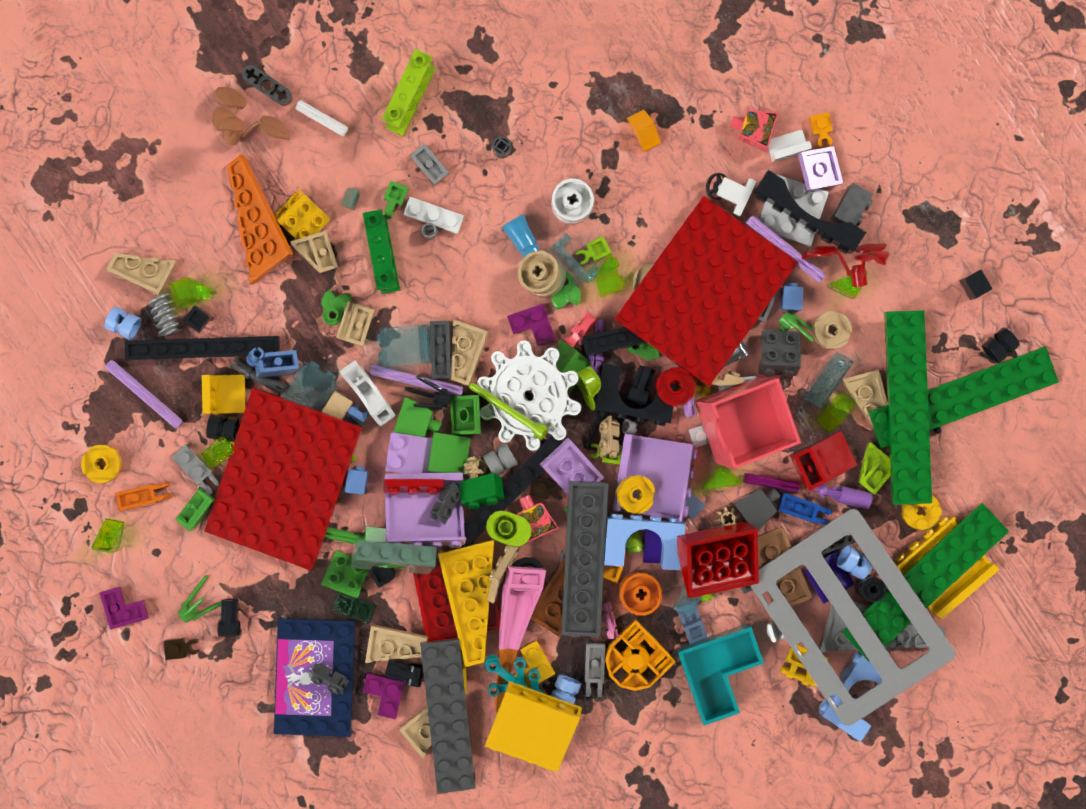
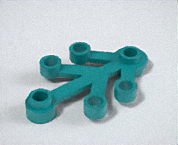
[485,655,543,697]

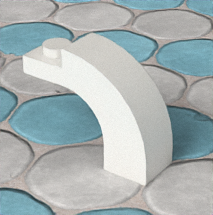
[339,361,396,427]

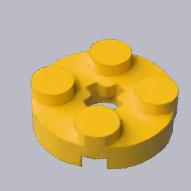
[81,445,122,483]
[616,474,655,514]
[901,495,942,530]

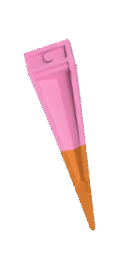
[495,566,546,712]

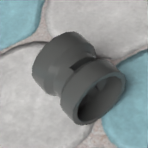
[492,136,512,159]

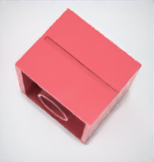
[694,376,801,469]

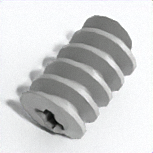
[148,293,184,336]

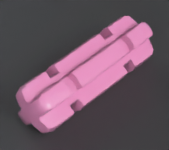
[602,601,619,639]

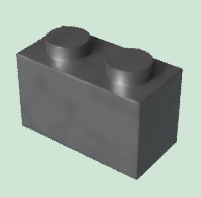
[831,183,873,227]

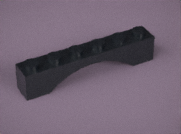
[753,170,867,254]

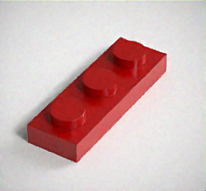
[383,479,444,495]

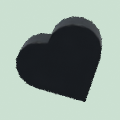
[370,566,395,588]

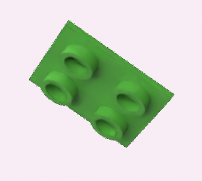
[321,550,369,599]

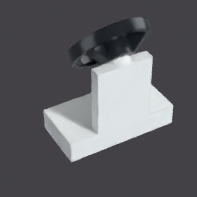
[706,173,757,219]

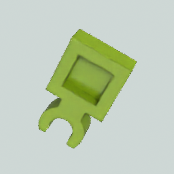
[575,236,612,265]
[589,444,623,466]

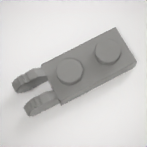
[171,444,221,495]
[584,643,605,697]

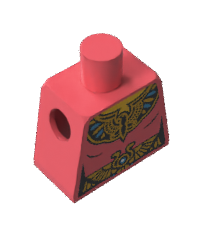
[730,110,778,152]
[517,494,558,543]

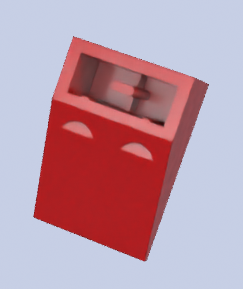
[789,431,857,490]

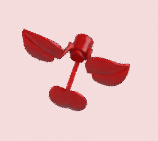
[802,243,889,287]

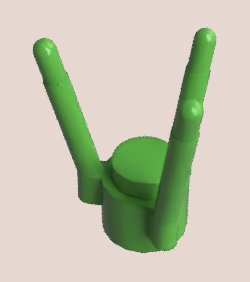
[778,311,814,358]
[178,575,221,623]

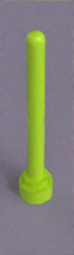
[469,383,549,441]

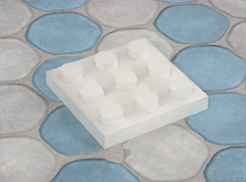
[759,174,829,247]

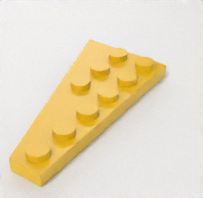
[438,540,494,667]

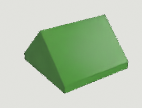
[556,340,590,394]
[450,395,481,435]

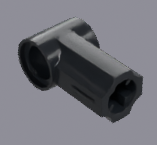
[626,365,656,406]
[217,598,240,637]
[385,660,424,687]

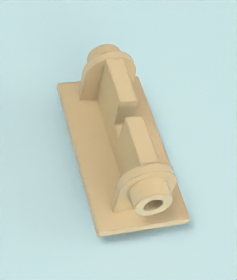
[599,416,620,458]

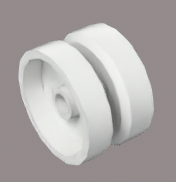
[551,178,594,225]

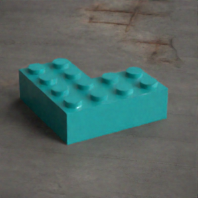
[676,623,764,726]

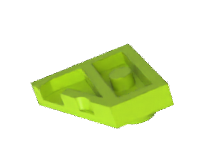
[858,442,891,495]

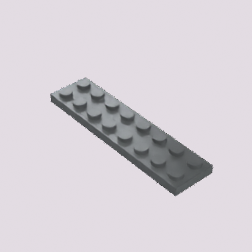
[561,481,608,637]
[420,638,476,794]

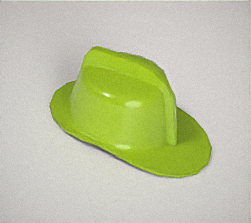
[570,366,601,410]
[486,511,532,547]

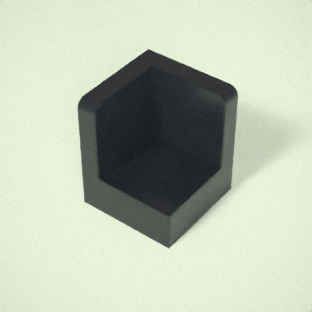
[959,270,992,300]
[183,305,215,333]

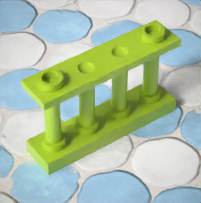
[381,49,436,137]

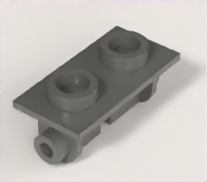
[430,482,461,525]
[309,663,349,695]

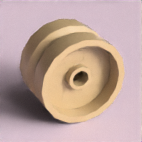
[518,251,566,298]

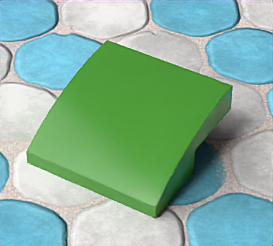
[428,432,471,475]

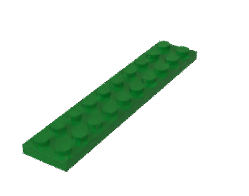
[884,310,932,505]
[868,347,1059,448]
[841,503,1009,661]

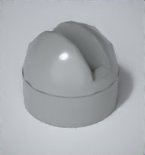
[421,223,438,239]
[622,419,638,435]

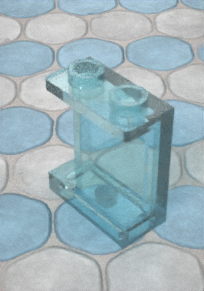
[552,233,598,284]
[377,325,430,367]
[281,360,339,411]

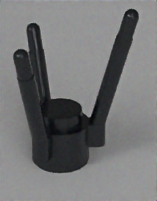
[405,375,451,410]

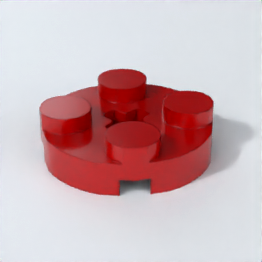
[656,367,695,407]

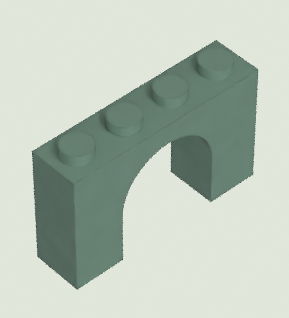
[351,540,437,574]

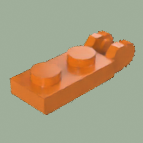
[115,482,173,511]

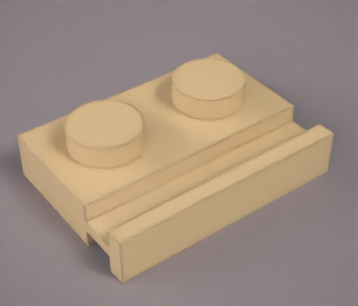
[336,301,374,346]

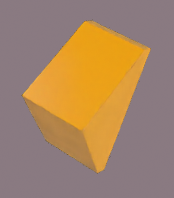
[627,110,661,152]

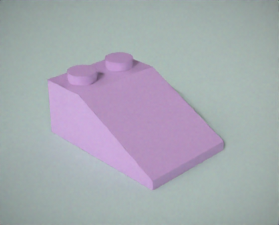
[385,432,440,474]

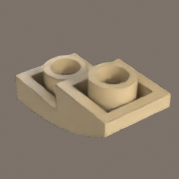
[701,371,744,386]

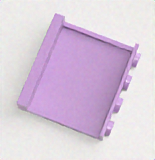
[613,434,698,522]
[385,473,466,548]

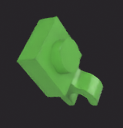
[384,181,409,218]

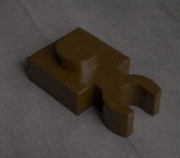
[530,477,563,500]
[164,638,200,660]

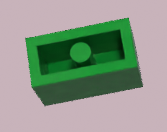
[459,473,504,509]

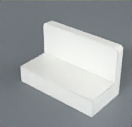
[768,130,812,163]

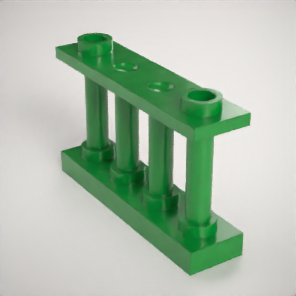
[362,209,401,294]

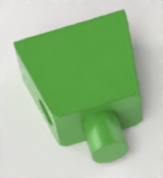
[394,397,442,437]

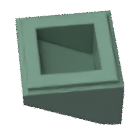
[341,188,360,210]

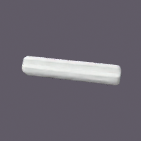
[296,100,348,136]

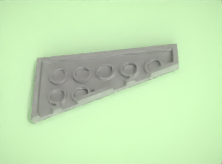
[819,601,946,652]

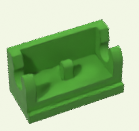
[176,487,215,531]

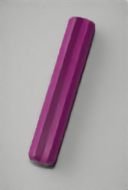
[743,473,800,492]

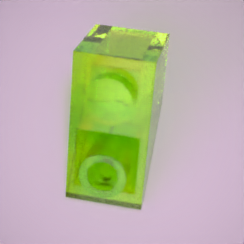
[595,253,625,298]
[168,277,217,308]

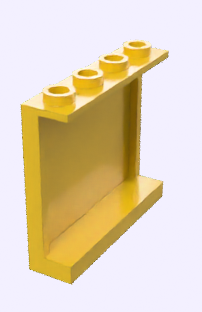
[894,516,1000,620]
[485,681,582,773]

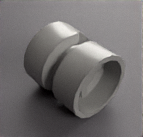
[483,443,518,476]

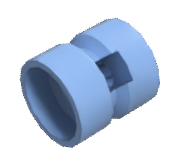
[104,306,141,340]
[836,545,873,580]
[551,675,581,704]

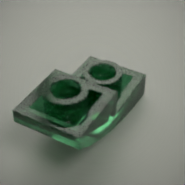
[331,592,377,624]

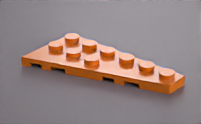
[227,155,293,284]

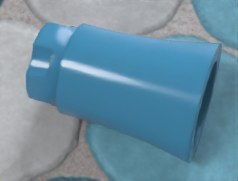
[501,214,540,258]

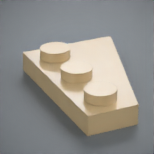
[106,253,178,296]
[451,319,489,386]
[841,369,888,427]
[487,545,521,603]
[365,624,428,663]
[399,705,432,758]

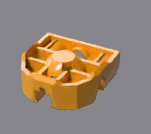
[605,619,676,691]

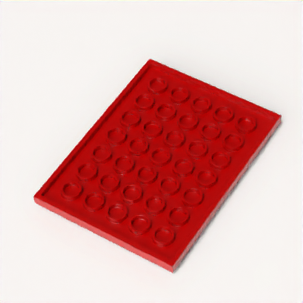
[614,196,798,387]
[204,387,363,571]

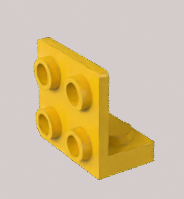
[274,189,330,240]
[202,375,246,414]

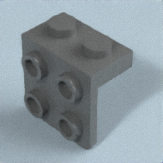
[758,330,801,377]

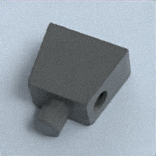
[731,488,780,531]

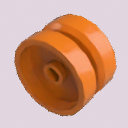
[619,570,662,616]

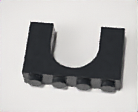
[595,364,678,426]

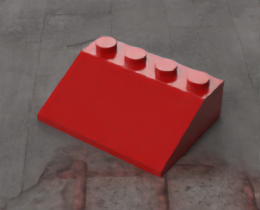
[677,522,759,599]

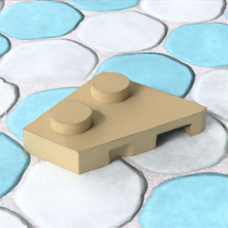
[290,231,338,274]

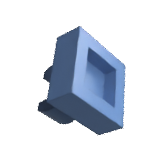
[344,404,369,427]

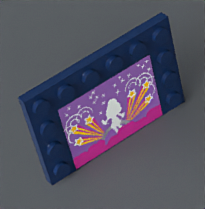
[274,618,356,737]

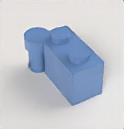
[246,348,299,378]

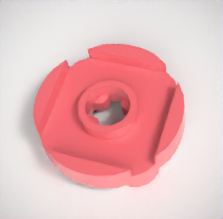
[564,312,597,348]

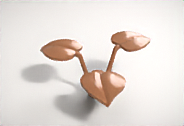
[212,87,290,145]

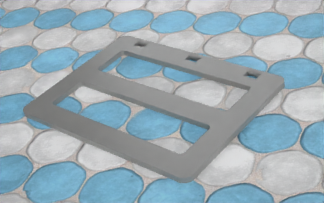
[750,509,955,726]

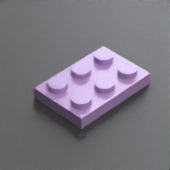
[540,438,604,494]

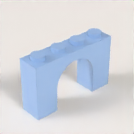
[604,513,685,570]
[819,651,882,742]

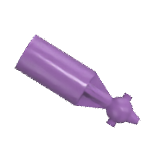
[813,483,872,510]

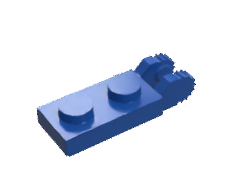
[777,492,833,525]

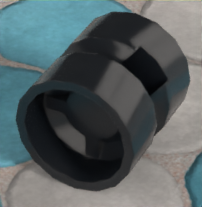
[982,327,1020,364]
[206,414,240,442]
[855,574,886,602]

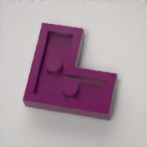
[507,304,556,346]
[100,587,149,630]
[363,672,404,719]

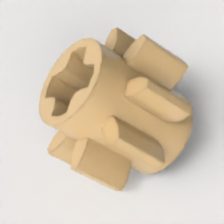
[464,456,487,479]
[715,506,739,527]

